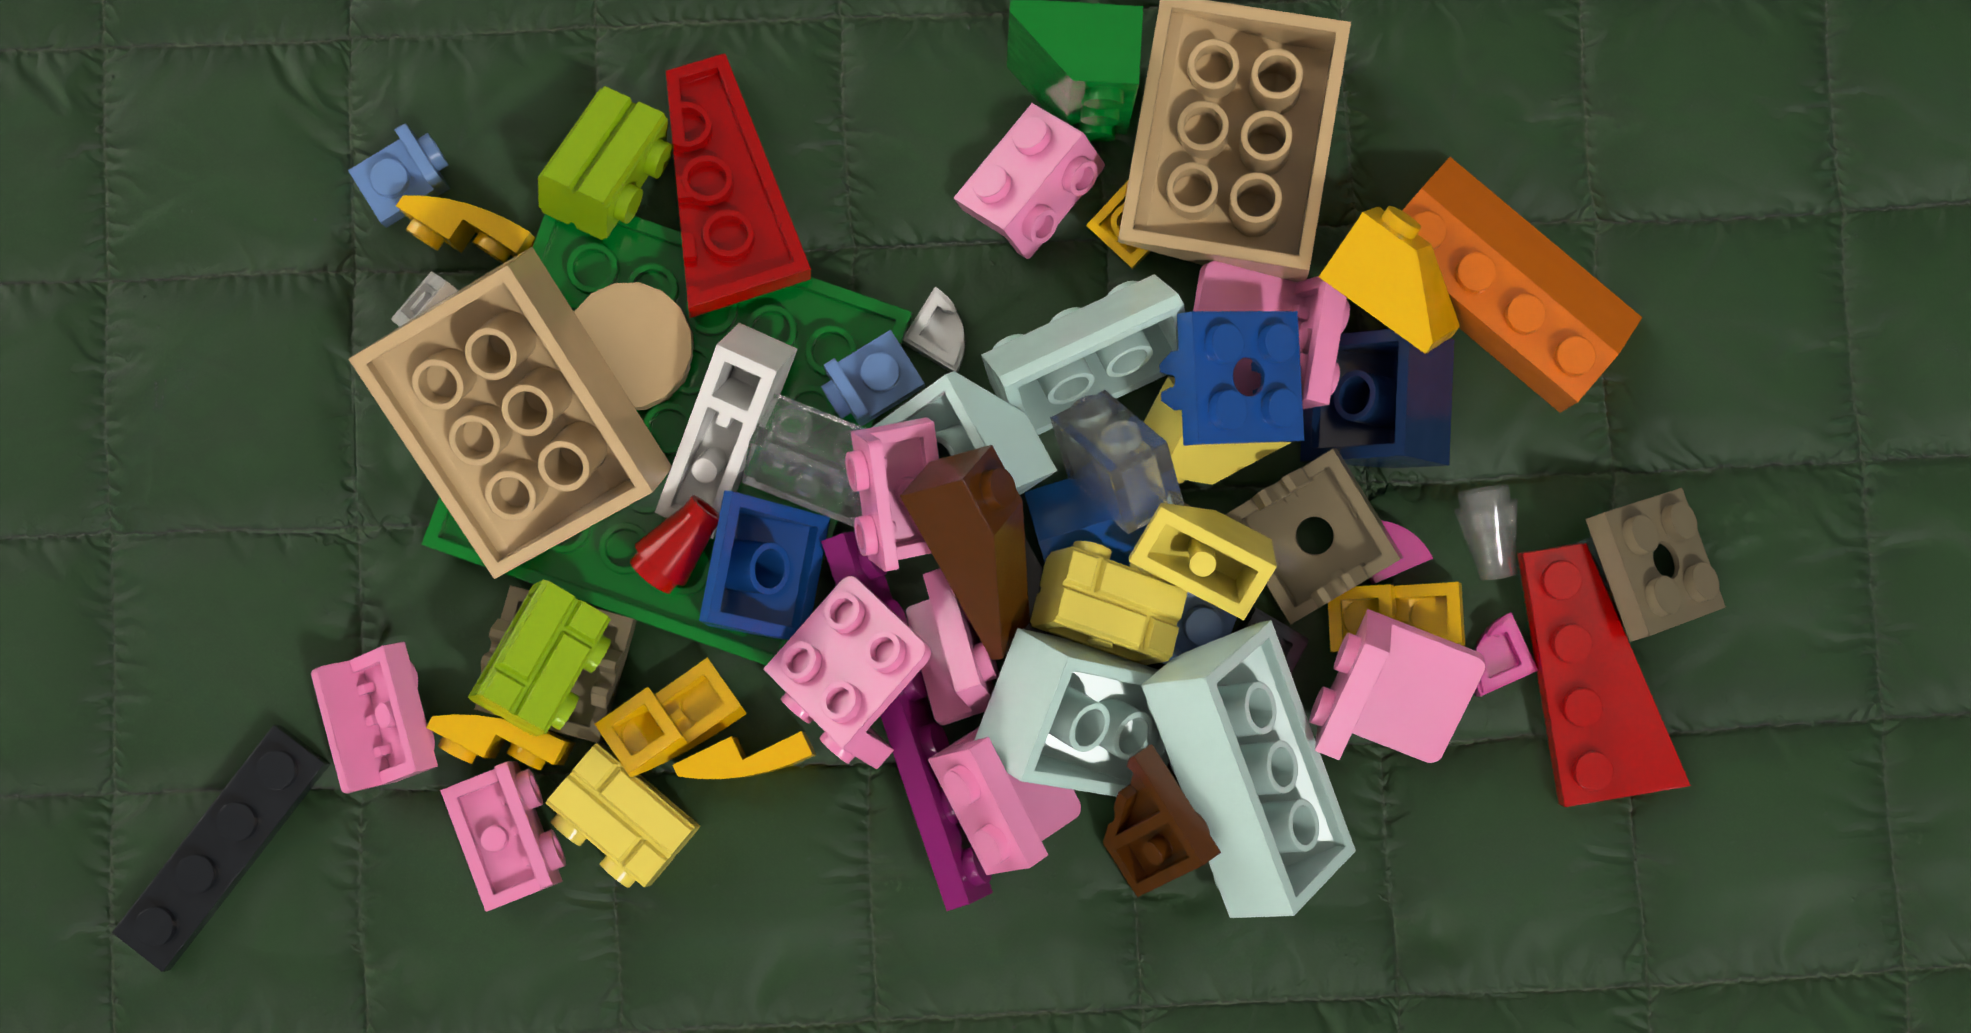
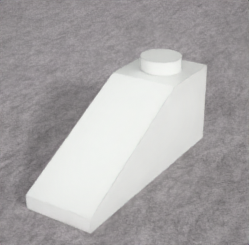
[655,323,798,539]

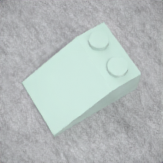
[974,628,1169,797]

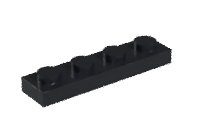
[112,725,330,972]

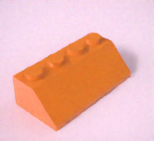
[1402,157,1643,413]

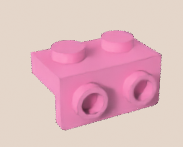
[954,103,1105,259]
[845,417,939,572]
[906,568,999,725]
[311,642,438,794]
[440,761,566,912]

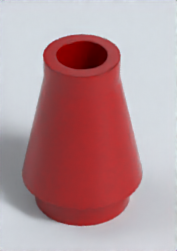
[630,495,720,594]

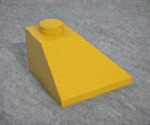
[1319,206,1460,354]

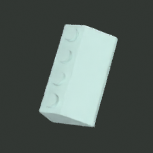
[1141,620,1356,918]

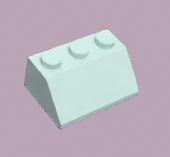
[981,274,1185,435]

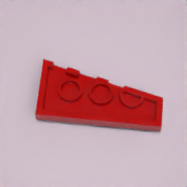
[666,53,811,318]
[1517,543,1691,807]

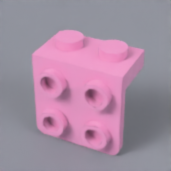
[1193,261,1350,409]
[764,576,931,769]
[1309,609,1485,763]
[928,727,1081,875]

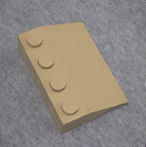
[1118,0,1351,282]
[348,247,672,579]

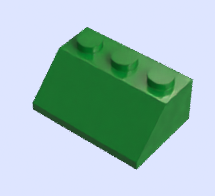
[1007,0,1143,142]

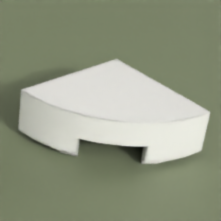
[903,287,965,372]

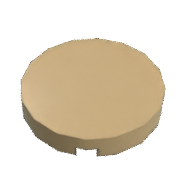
[574,282,694,410]

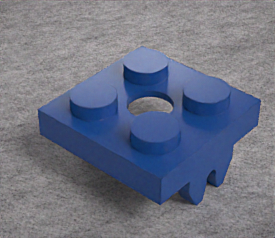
[1159,311,1305,446]

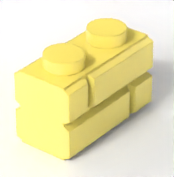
[1030,541,1188,665]
[546,743,700,888]

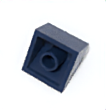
[1300,329,1455,468]

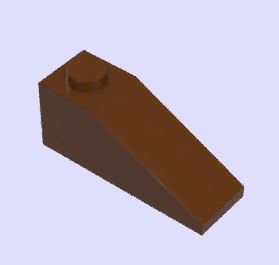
[900,445,1030,660]

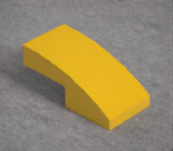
[1328,582,1465,652]
[595,657,747,778]
[672,731,816,779]

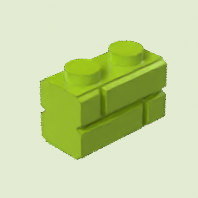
[538,86,673,240]
[468,579,611,736]

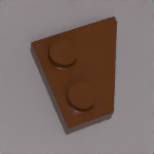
[1103,744,1221,897]

